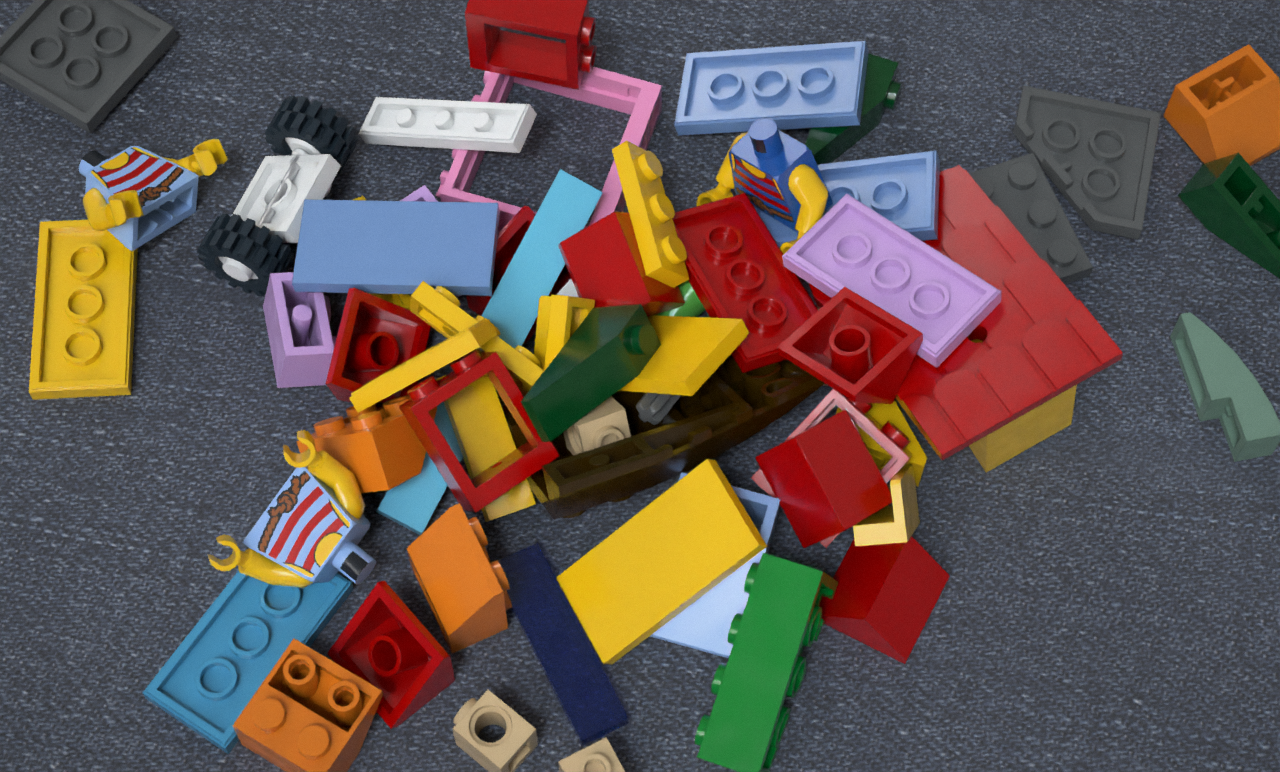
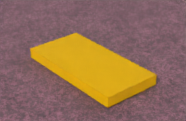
[29,219,138,400]
[556,459,767,664]

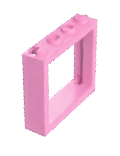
[436,67,662,233]

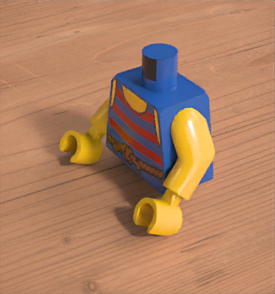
[697,118,833,254]

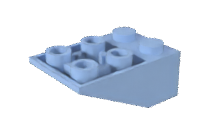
[650,472,780,659]

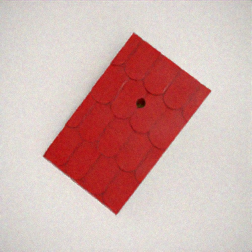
[895,165,1123,473]

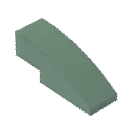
[1170,312,1280,462]

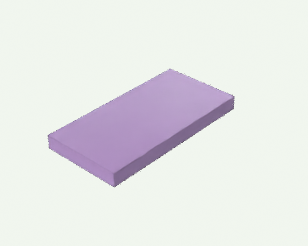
[782,194,1001,368]

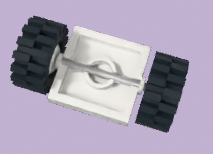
[197,96,358,296]

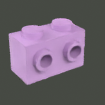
[263,272,337,388]

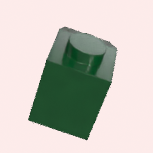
[805,53,902,165]
[1178,153,1280,279]
[521,304,661,442]

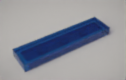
[498,543,629,746]

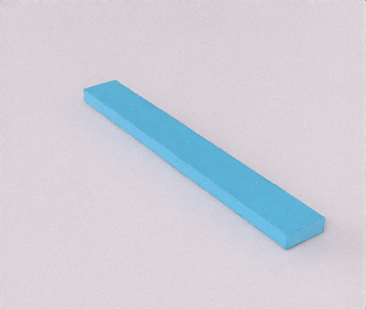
[376,169,603,535]

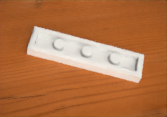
[358,97,537,153]

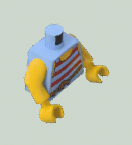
[79,139,228,251]
[208,430,376,588]

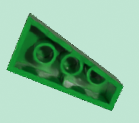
[695,553,839,772]

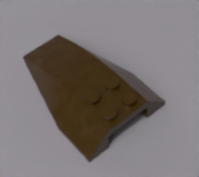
[502,354,825,520]

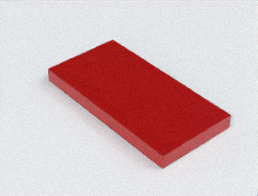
[672,193,818,373]

